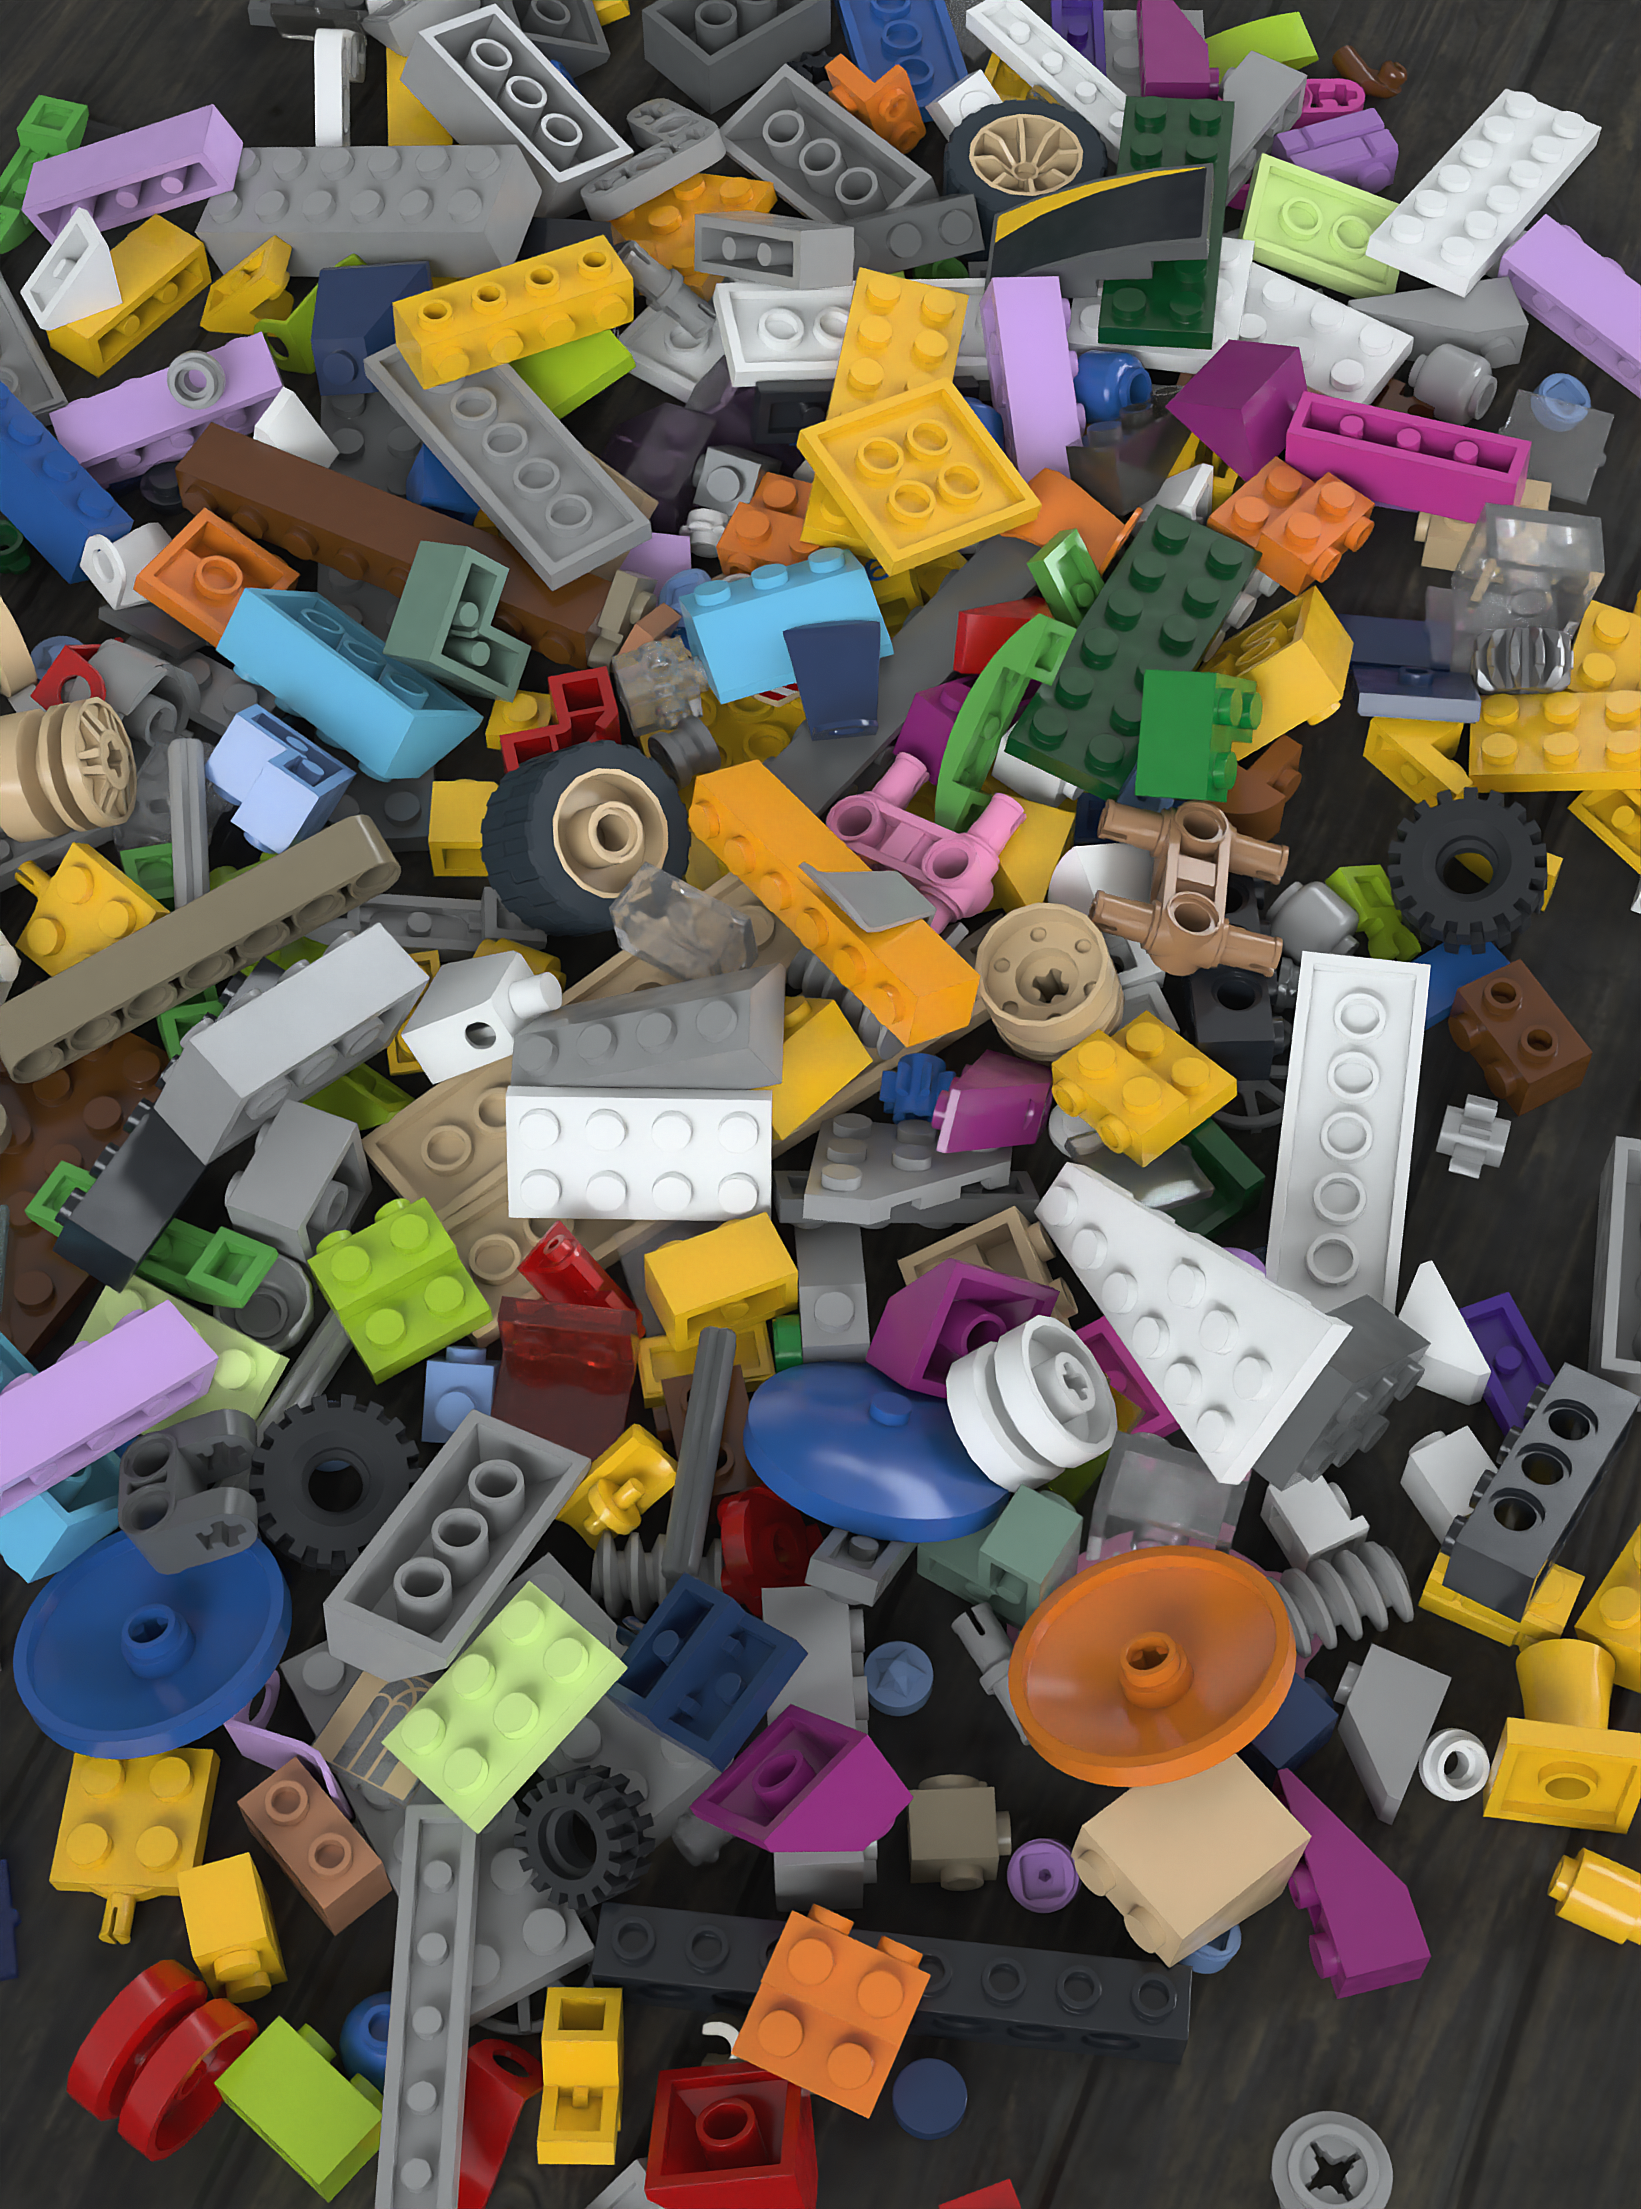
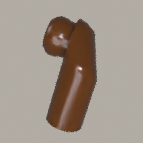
[1332,45,1407,99]

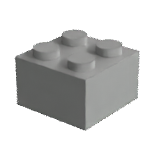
[225,1098,373,1293]

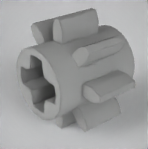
[1435,1094,1511,1179]

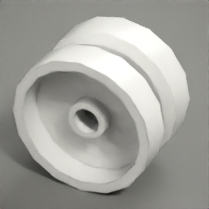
[946,1315,1118,1492]

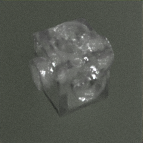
[611,636,709,738]

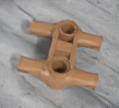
[1088,799,1289,978]

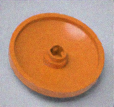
[1008,1545,1297,1787]

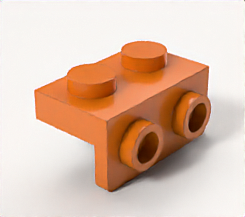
[825,53,926,154]

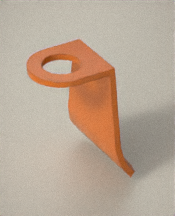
[1000,468,1144,577]

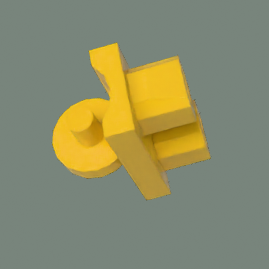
[555,1424,678,1551]

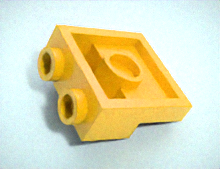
[1051,1010,1237,1168]

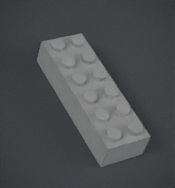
[195,145,542,278]

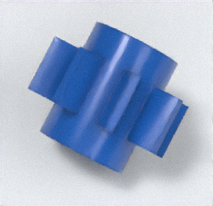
[879,1053,956,1126]

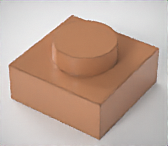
[611,602,682,681]

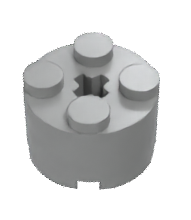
[61,639,201,780]

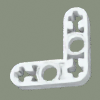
[314,28,366,147]

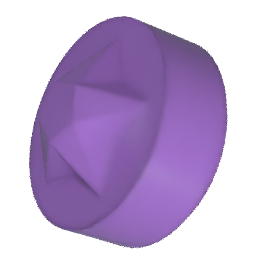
[1007,1838,1082,1913]

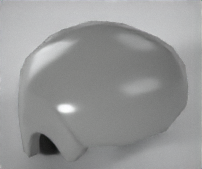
[213,1253,314,1353]

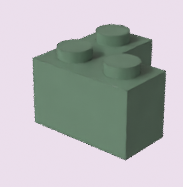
[382,540,531,703]
[917,1484,1083,1631]

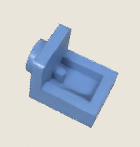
[421,1346,502,1443]

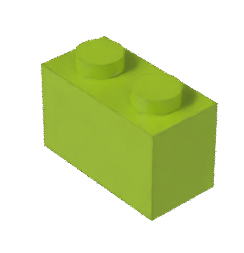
[214,2016,383,2203]

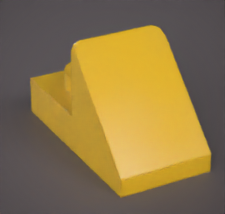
[200,235,294,337]
[1363,717,1474,808]

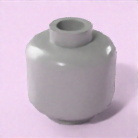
[1408,343,1497,426]
[1266,882,1360,966]

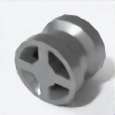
[648,715,721,790]

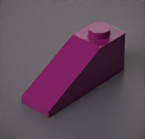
[1136,0,1219,100]

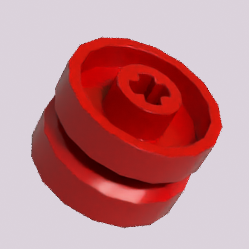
[66,1959,259,2162]

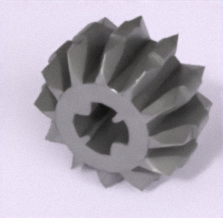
[1471,627,1574,695]

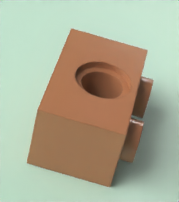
[237,1757,392,1936]

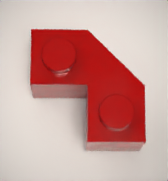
[499,666,621,775]

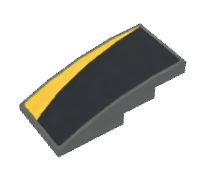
[984,163,1214,298]

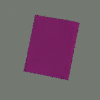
[1166,339,1308,482]

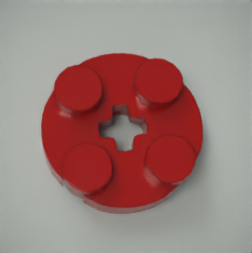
[717,1482,823,1620]

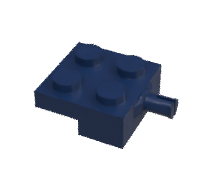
[604,1572,808,1773]

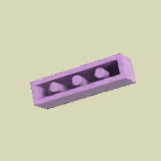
[21,104,243,245]
[1497,214,1641,399]
[979,276,1093,492]
[49,332,285,489]
[0,1299,219,1518]

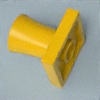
[1483,1639,1641,1834]

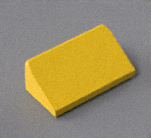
[1567,789,1641,875]

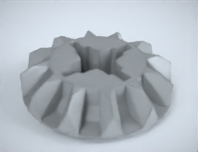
[1270,2111,1393,2209]

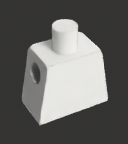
[401,950,562,1084]

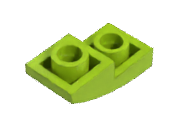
[1204,12,1319,85]

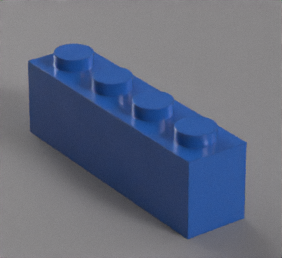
[0,381,134,584]

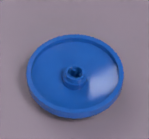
[743,1361,1011,1543]
[13,1530,292,1759]

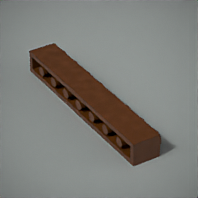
[175,422,612,670]

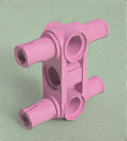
[826,752,1027,935]

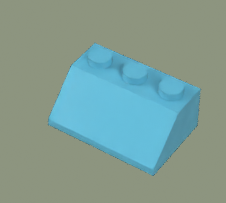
[678,547,894,704]

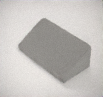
[361,0,481,57]

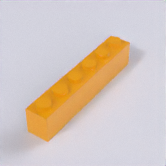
[688,759,981,1048]

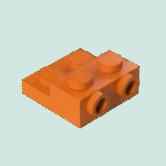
[1206,456,1375,596]
[716,472,827,576]
[133,507,300,648]
[731,1903,931,2119]

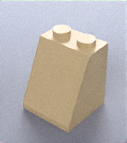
[1070,1753,1312,1968]

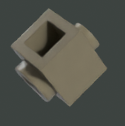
[906,1774,1011,1891]

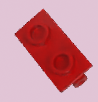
[517,1220,646,1360]

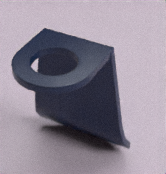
[783,620,881,741]

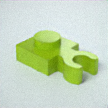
[1325,865,1421,962]

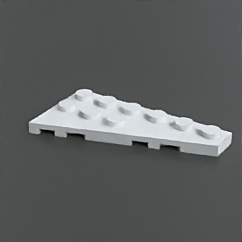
[1034,1162,1353,1485]

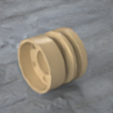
[0,697,137,843]
[974,902,1125,1067]

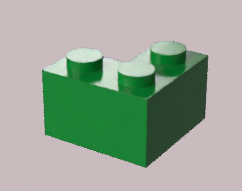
[1135,669,1262,803]

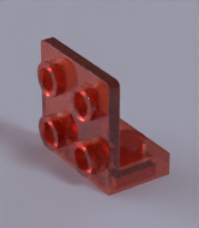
[490,1296,640,1463]

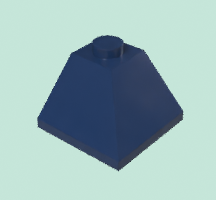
[311,261,434,396]

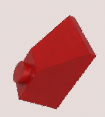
[644,2062,818,2209]

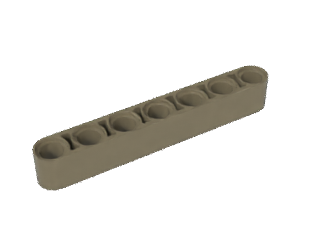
[0,814,401,1083]

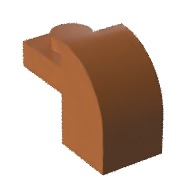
[1174,734,1303,842]

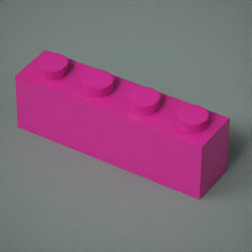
[1285,391,1532,532]

